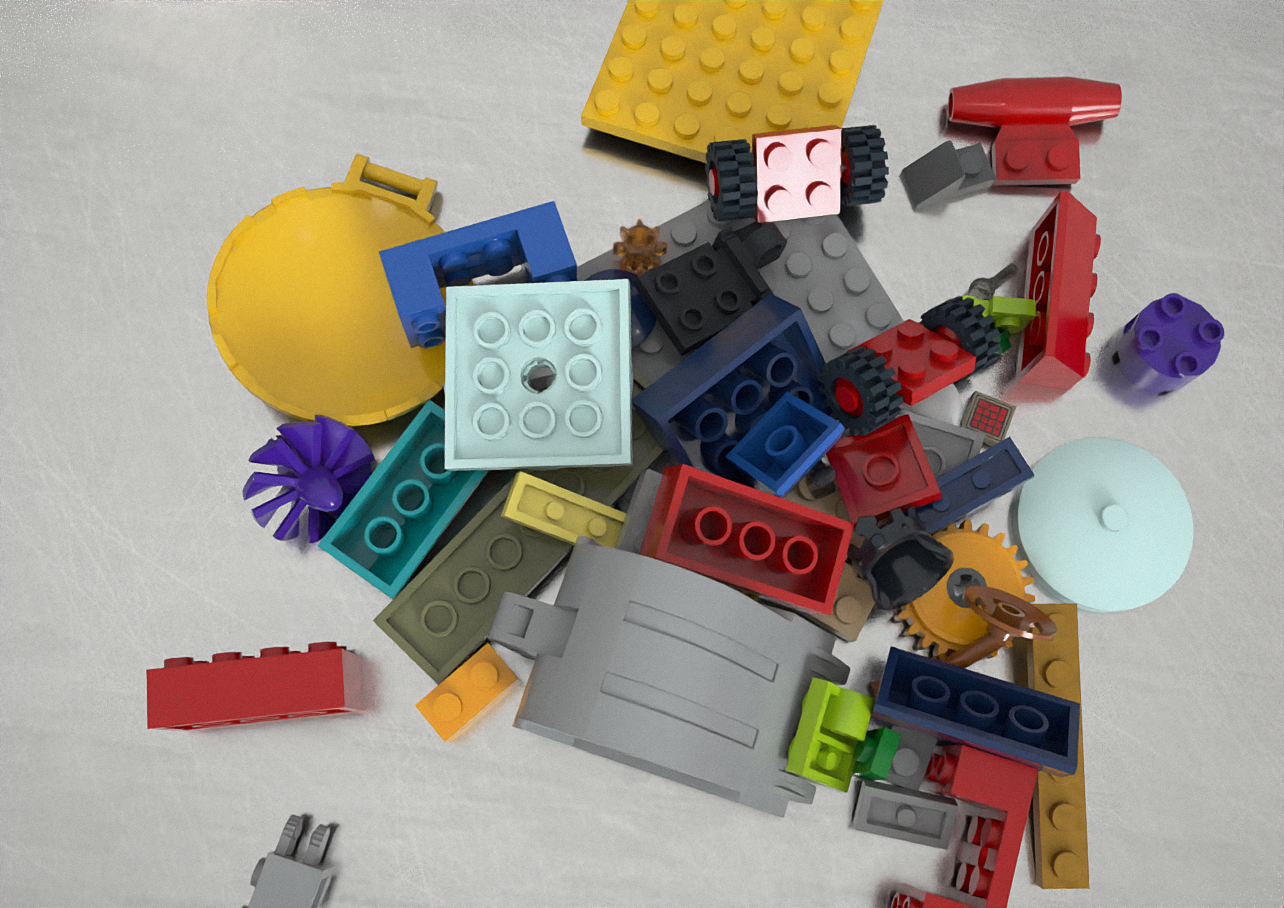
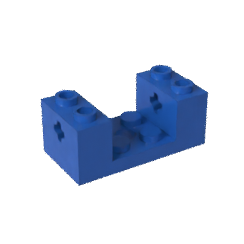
[379,201,577,348]

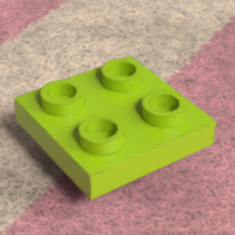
[786,677,875,793]

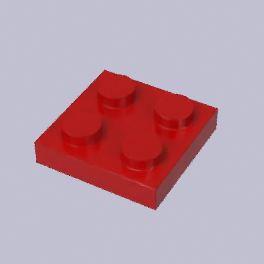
[826,414,942,529]

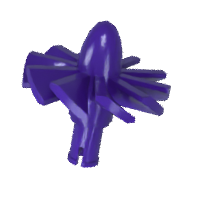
[242,415,375,543]

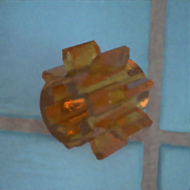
[613,219,667,276]

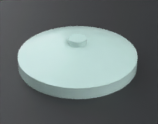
[1012,437,1194,613]

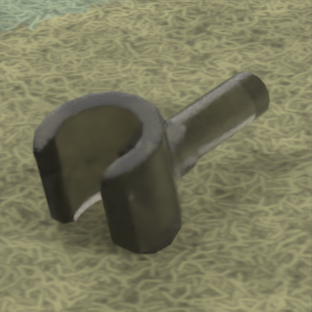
[967,263,1018,300]
[805,459,836,499]

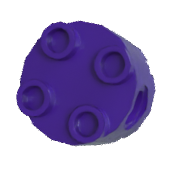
[1115,293,1224,393]

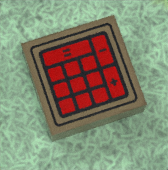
[960,391,1016,446]

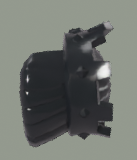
[845,506,954,612]

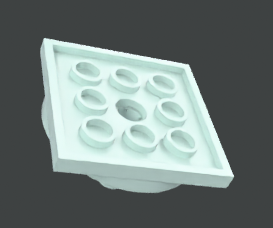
[445,279,634,471]

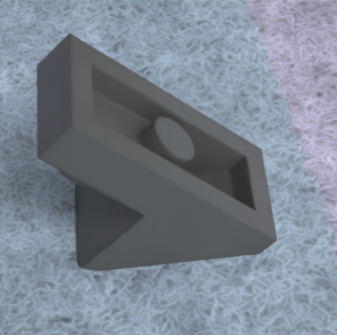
[901,140,996,209]

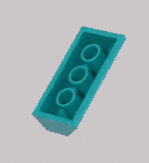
[317,400,489,599]

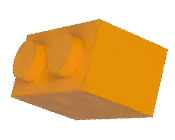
[415,643,522,743]

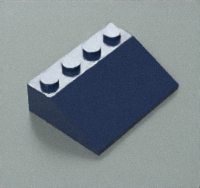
[632,293,833,487]

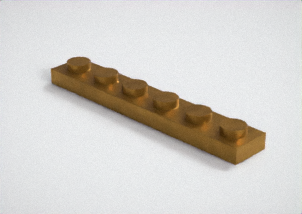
[1027,603,1090,889]

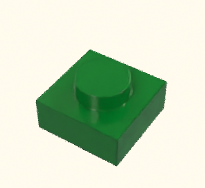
[852,727,901,781]

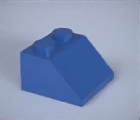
[725,391,845,499]

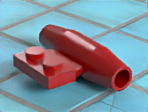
[948,76,1122,186]

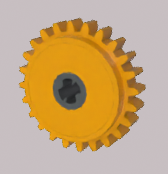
[894,519,1035,662]

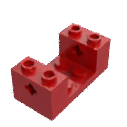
[891,745,1038,908]

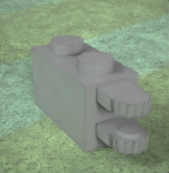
[242,814,333,908]

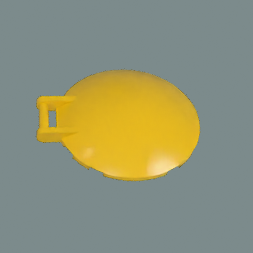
[207,153,474,427]

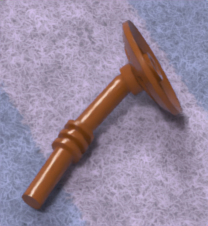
[872,585,1057,696]

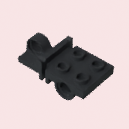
[634,221,787,356]

